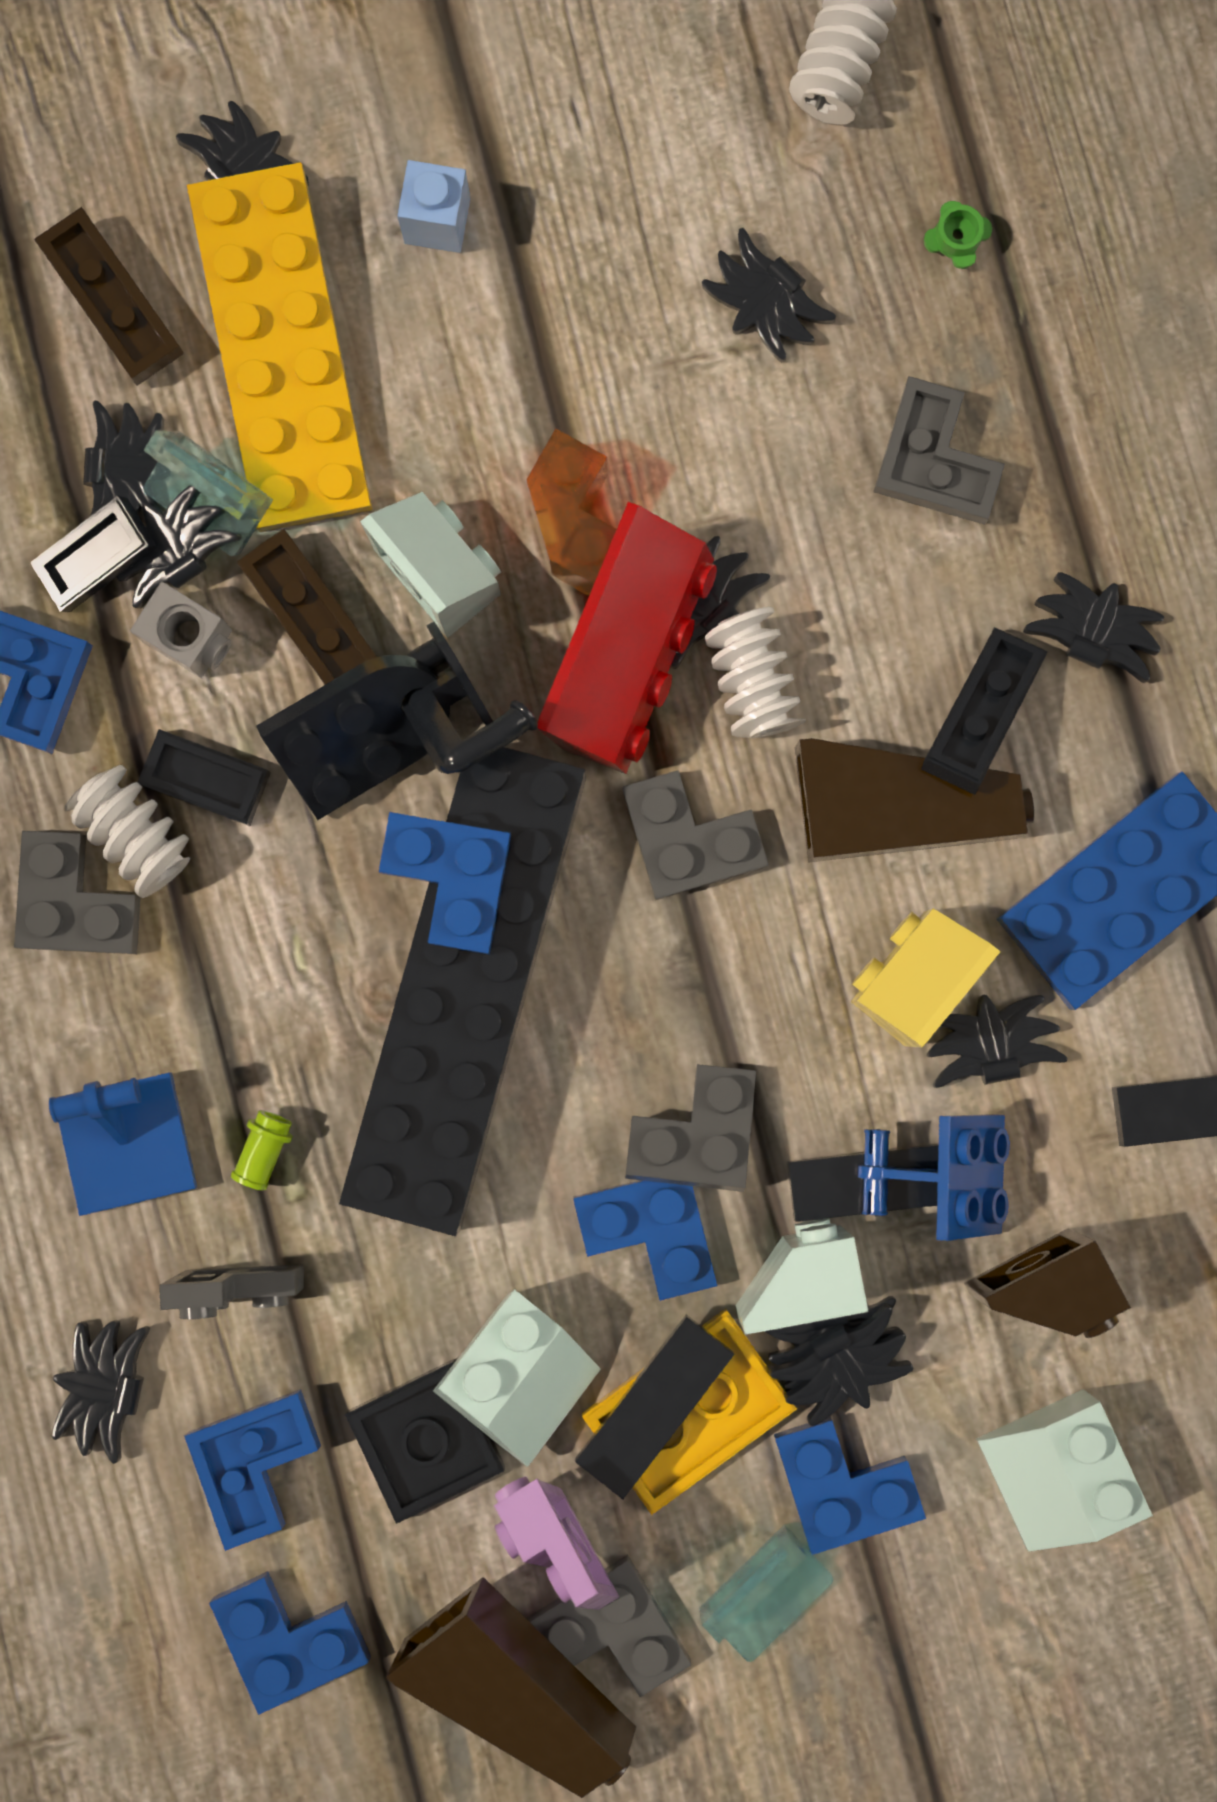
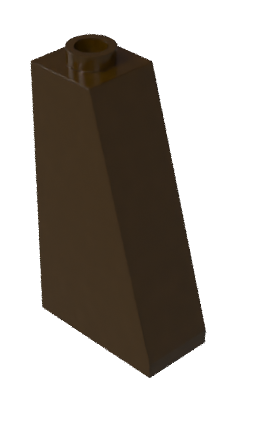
[794,738,1034,863]
[386,1577,636,1798]

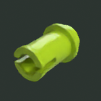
[231,1110,293,1191]

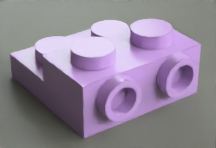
[494,1477,619,1610]

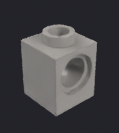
[130,581,232,678]

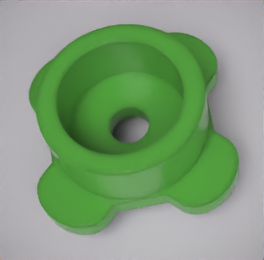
[924,201,992,269]

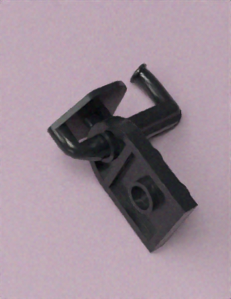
[256,621,538,820]

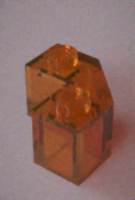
[526,428,616,596]

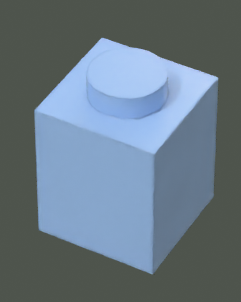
[397,160,471,253]

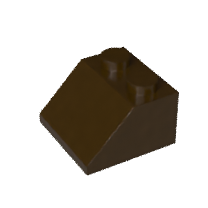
[964,1228,1131,1338]

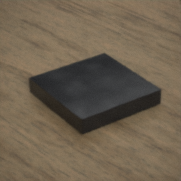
[345,1359,505,1524]

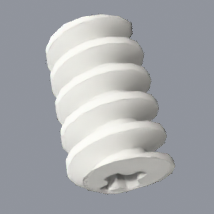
[789,0,897,125]
[705,607,806,738]
[64,765,190,898]

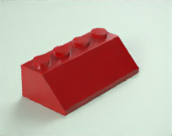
[537,502,717,774]

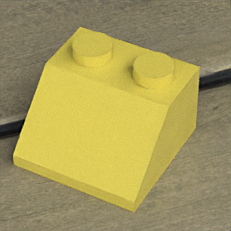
[851,908,1000,1047]

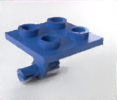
[49,1072,198,1216]
[858,1114,1010,1241]

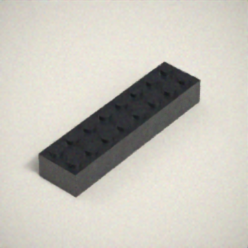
[339,747,586,1237]

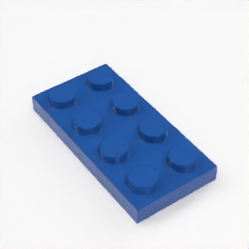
[996,771,1217,1010]

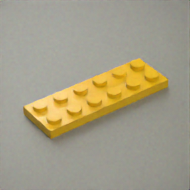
[187,162,373,532]

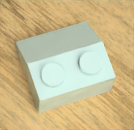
[360,492,501,638]
[735,1218,868,1335]
[433,1290,601,1467]
[976,1389,1153,1552]

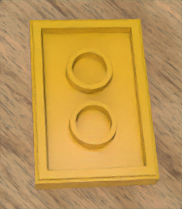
[582,1308,797,1515]

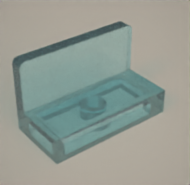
[143,430,274,556]
[699,1524,833,1662]

